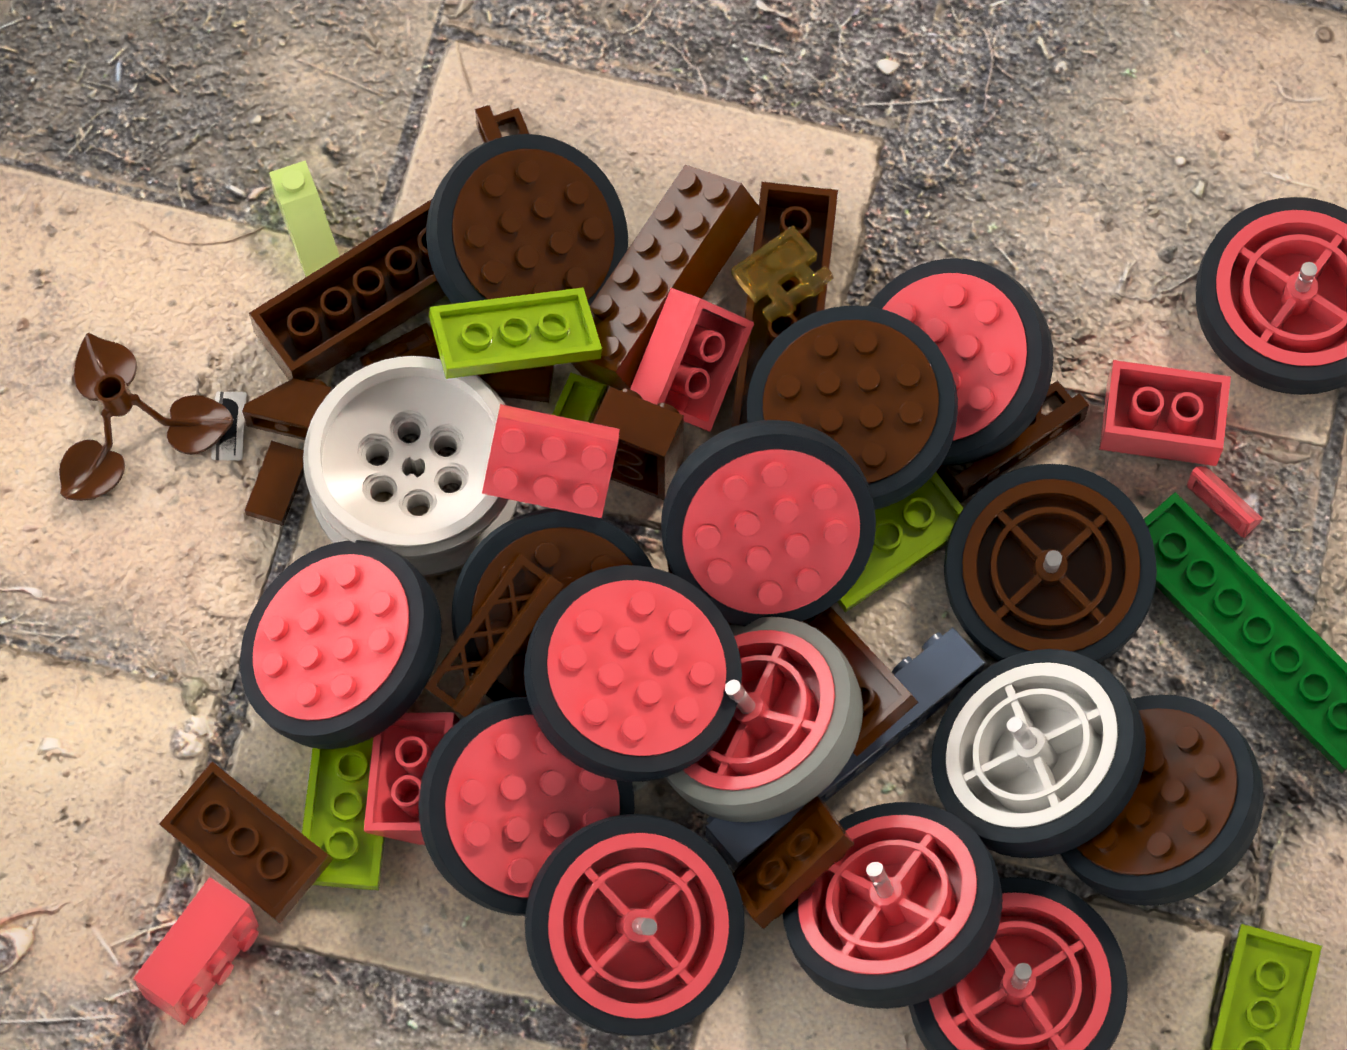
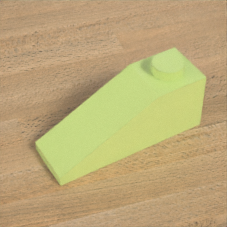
[269,160,340,277]

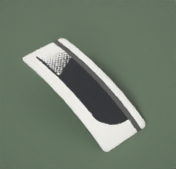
[211,392,247,461]

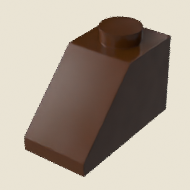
[242,378,332,440]

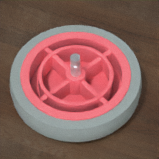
[666,617,863,822]

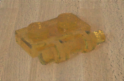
[731,226,834,322]

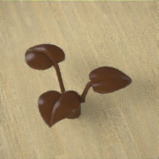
[59,333,234,501]

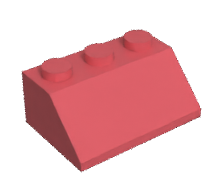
[364,712,460,845]

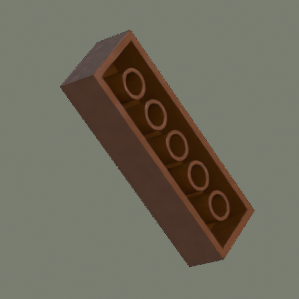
[571,165,761,390]
[249,198,446,381]

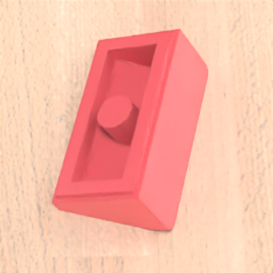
[1187,466,1263,538]

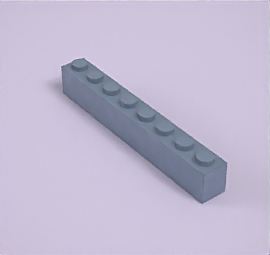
[706,628,985,871]

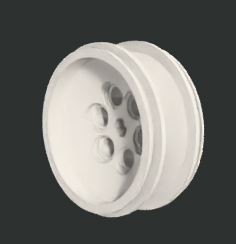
[303,356,518,577]

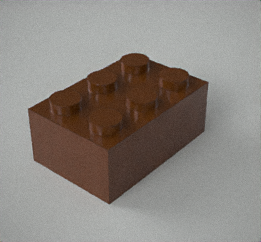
[593,387,684,500]

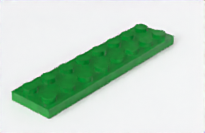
[1144,492,1347,773]

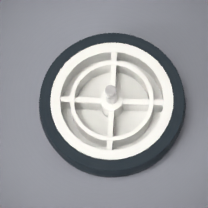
[931,649,1146,858]

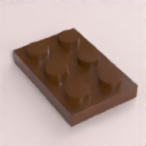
[732,796,854,929]

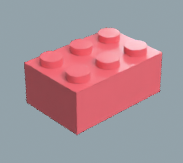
[630,288,754,432]
[1099,360,1231,466]
[482,404,619,518]
[133,877,259,1026]

